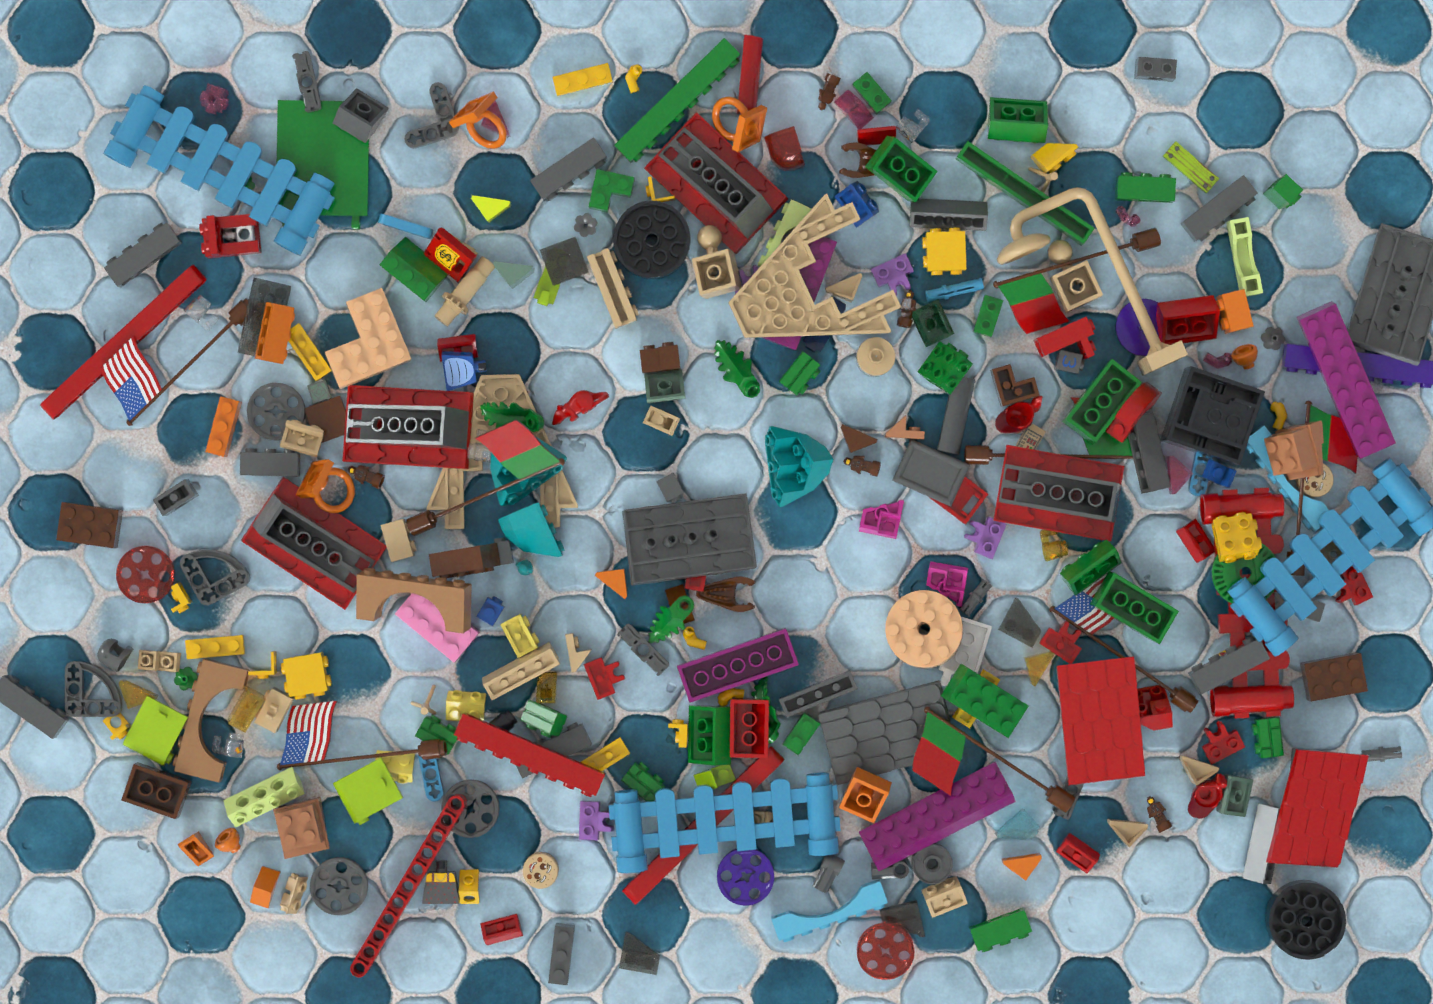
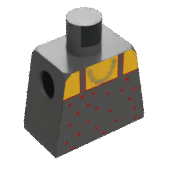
[422,860,460,904]

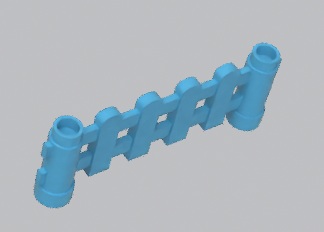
[103,85,335,256]
[1227,457,1433,657]
[609,772,841,873]

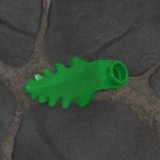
[714,340,760,398]
[480,402,544,432]
[648,596,694,643]
[751,676,781,744]

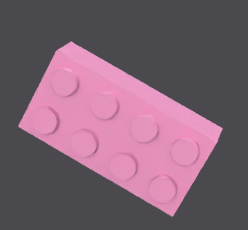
[395,593,480,663]

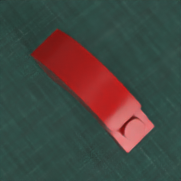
[1106,382,1162,443]

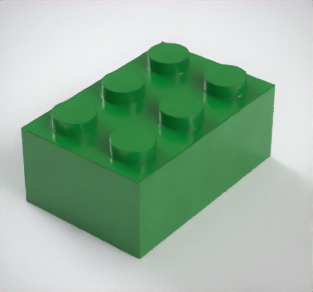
[865,136,938,203]

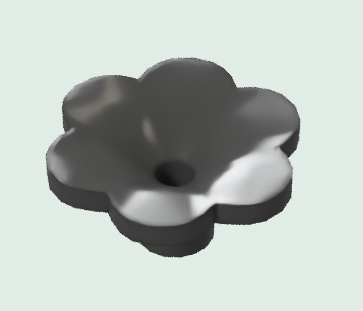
[574,213,598,237]
[1261,327,1285,350]

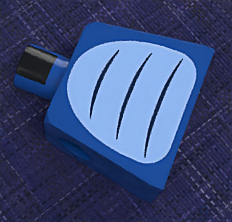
[441,351,487,391]

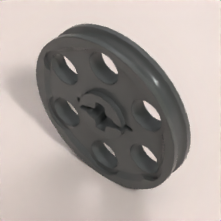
[247,383,305,440]
[441,779,500,838]
[310,857,368,915]

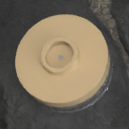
[855,337,895,377]

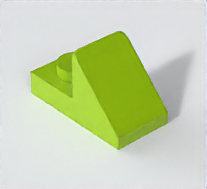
[693,765,736,789]

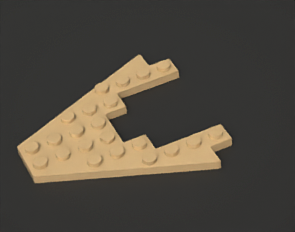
[728,194,901,338]
[427,374,578,529]

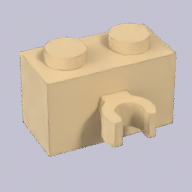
[254,687,295,733]

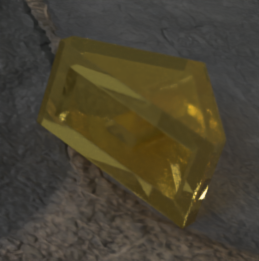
[1023,651,1055,686]
[536,672,557,703]
[119,679,158,709]

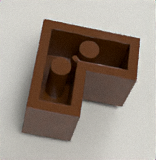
[640,342,681,374]
[990,364,1040,407]

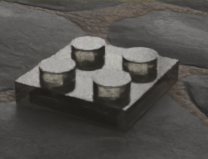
[540,237,589,286]

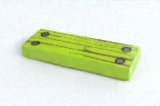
[1163,141,1219,193]

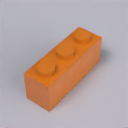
[255,302,295,364]
[205,396,242,457]

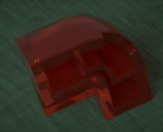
[764,126,805,171]

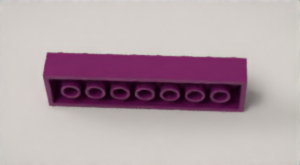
[1296,301,1396,459]
[859,762,1016,871]

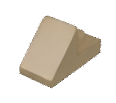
[643,406,680,436]
[565,633,592,673]

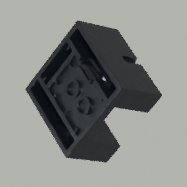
[1161,366,1265,465]

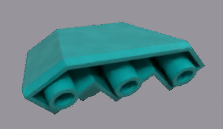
[765,426,834,507]
[490,436,567,506]
[498,502,565,557]

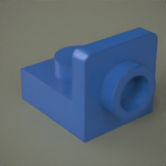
[1202,459,1237,488]
[476,596,505,626]

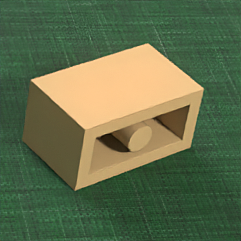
[381,519,417,562]

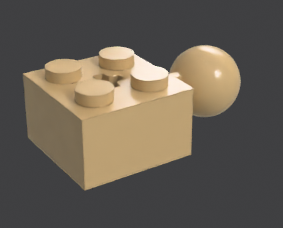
[692,225,742,299]
[1048,240,1103,313]

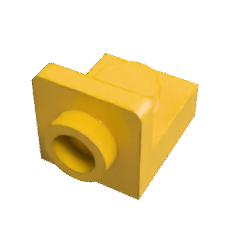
[171,582,192,614]
[668,719,688,748]

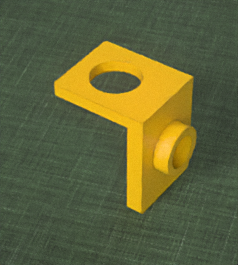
[645,176,675,202]
[248,651,277,679]
[103,709,131,740]
[459,869,480,904]

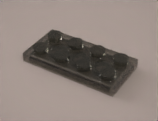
[237,278,291,357]

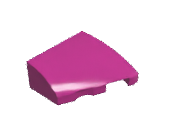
[859,500,904,539]

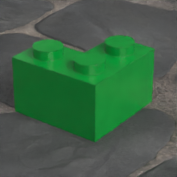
[588,169,635,213]

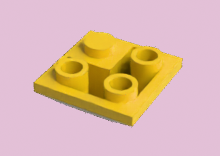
[1030,143,1078,173]

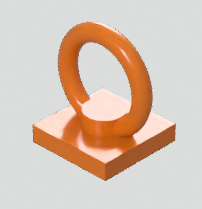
[449,91,507,149]
[712,97,767,152]
[296,459,355,513]

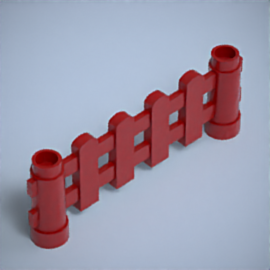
[1200,488,1294,719]

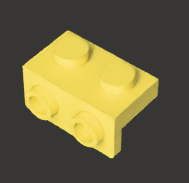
[500,613,540,658]
[446,690,486,721]
[375,750,415,784]

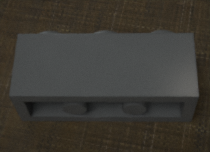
[240,448,300,477]
[548,923,575,985]

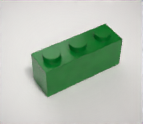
[1115,172,1176,203]
[1263,174,1303,210]
[969,907,1032,952]

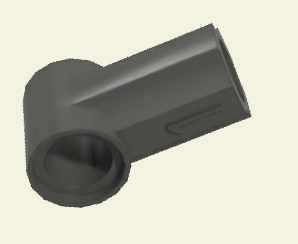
[812,855,845,893]
[871,860,909,880]

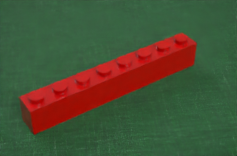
[454,712,606,797]

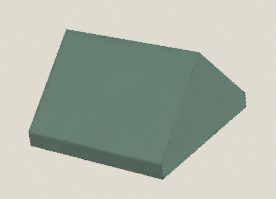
[493,261,534,289]
[644,369,686,404]
[1216,773,1253,817]

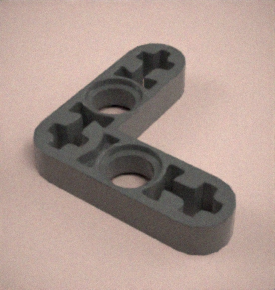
[404,82,459,149]

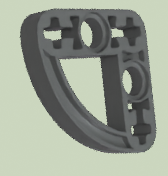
[180,550,250,605]
[65,661,122,717]

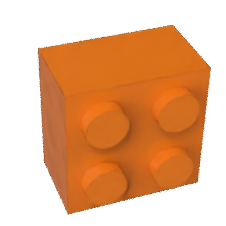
[1216,289,1254,334]
[839,767,892,823]

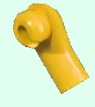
[625,64,643,93]
[1270,401,1287,430]
[683,626,707,650]
[717,688,745,706]

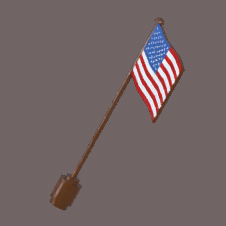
[101,298,257,426]
[1049,575,1199,713]
[277,701,447,770]

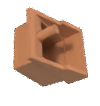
[1264,420,1324,481]
[273,797,330,859]

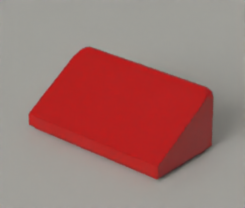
[857,126,896,145]
[437,334,478,362]
[1176,518,1214,563]
[1056,833,1100,873]
[480,914,523,945]

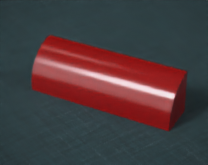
[737,35,763,114]

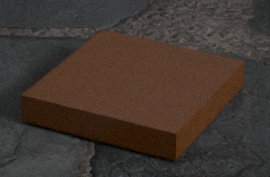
[304,396,353,443]

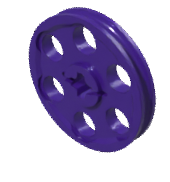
[717,849,774,906]

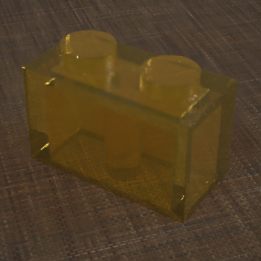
[227,686,264,733]

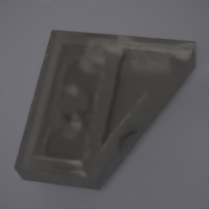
[998,597,1041,648]
[879,900,925,937]
[619,931,660,975]

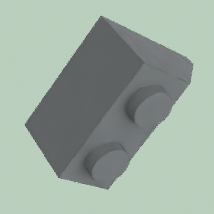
[333,88,389,143]

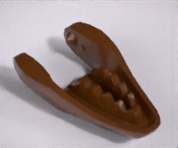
[839,142,876,178]
[696,576,756,612]

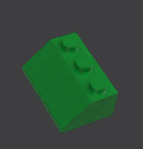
[988,97,1048,143]
[379,237,448,302]
[1060,540,1122,596]
[688,705,731,766]

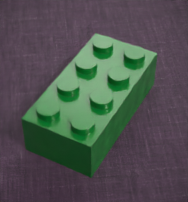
[1062,359,1142,445]
[1090,571,1179,644]
[941,664,1029,739]

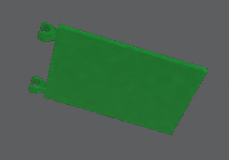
[276,100,369,230]

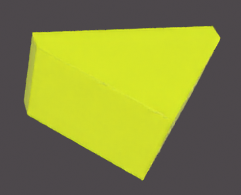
[471,195,511,222]

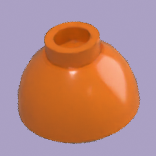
[1231,344,1258,369]
[215,828,241,853]

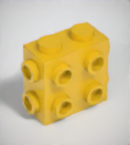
[922,228,966,275]
[1212,512,1262,563]
[281,652,332,700]

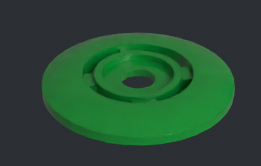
[1211,543,1276,604]

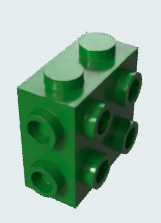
[917,341,973,395]

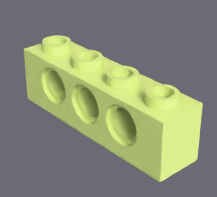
[223,767,305,827]

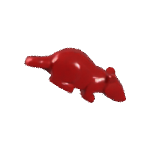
[552,390,609,425]

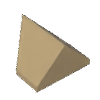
[825,273,862,303]
[1179,755,1219,785]
[1107,819,1148,847]

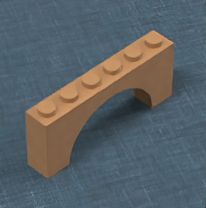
[356,568,472,634]
[173,659,250,783]

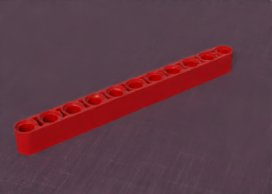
[40,265,207,420]
[622,746,785,905]
[350,794,467,977]

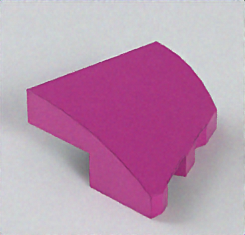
[926,561,968,607]

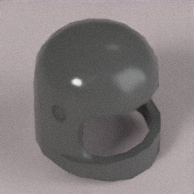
[97,638,134,672]

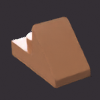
[885,415,925,439]

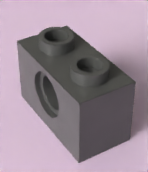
[1134,57,1177,82]
[153,479,199,516]

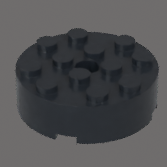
[613,201,691,279]
[1265,880,1346,960]

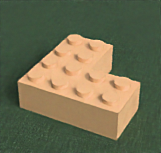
[325,288,411,389]

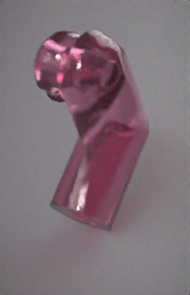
[1116,206,1141,227]
[1203,352,1232,369]

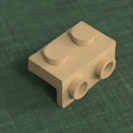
[280,420,324,457]

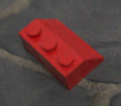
[1156,295,1220,345]
[730,698,769,758]

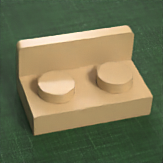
[921,876,968,918]

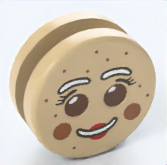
[1296,464,1334,497]
[523,852,559,889]

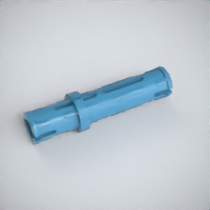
[925,278,984,302]

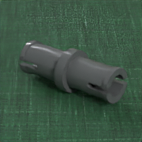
[960,579,992,616]
[1361,746,1402,762]

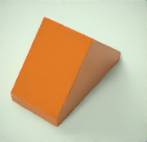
[595,569,628,599]
[178,831,214,866]
[1002,853,1042,881]
[250,866,281,908]

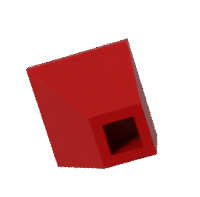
[1137,685,1173,731]

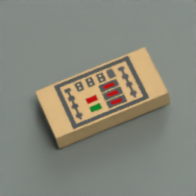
[1016,424,1046,450]

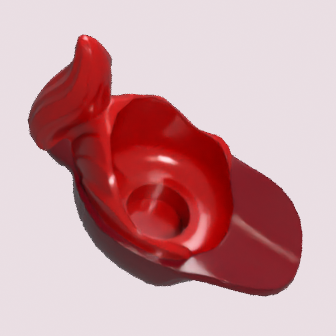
[995,396,1043,434]
[1188,773,1227,819]

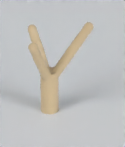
[1028,167,1058,193]
[410,685,436,715]

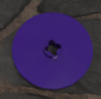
[1115,299,1159,356]

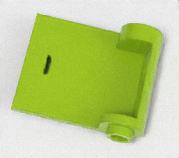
[123,695,188,766]
[333,757,403,825]

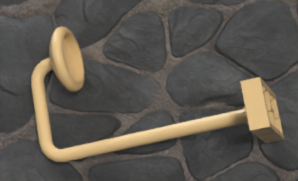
[997,187,1188,376]

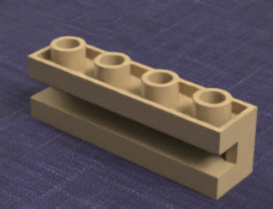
[587,248,639,329]
[482,642,560,700]

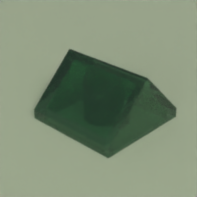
[912,299,954,347]

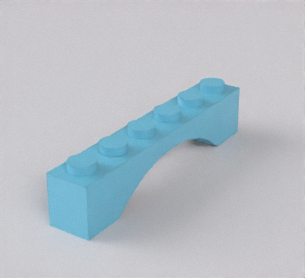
[1246,425,1329,531]
[771,879,888,942]

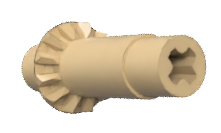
[435,256,495,327]

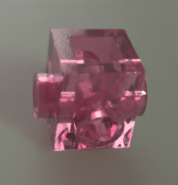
[199,83,229,115]

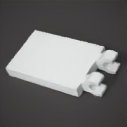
[938,617,992,687]

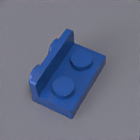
[834,181,879,228]

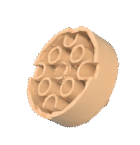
[885,590,963,669]

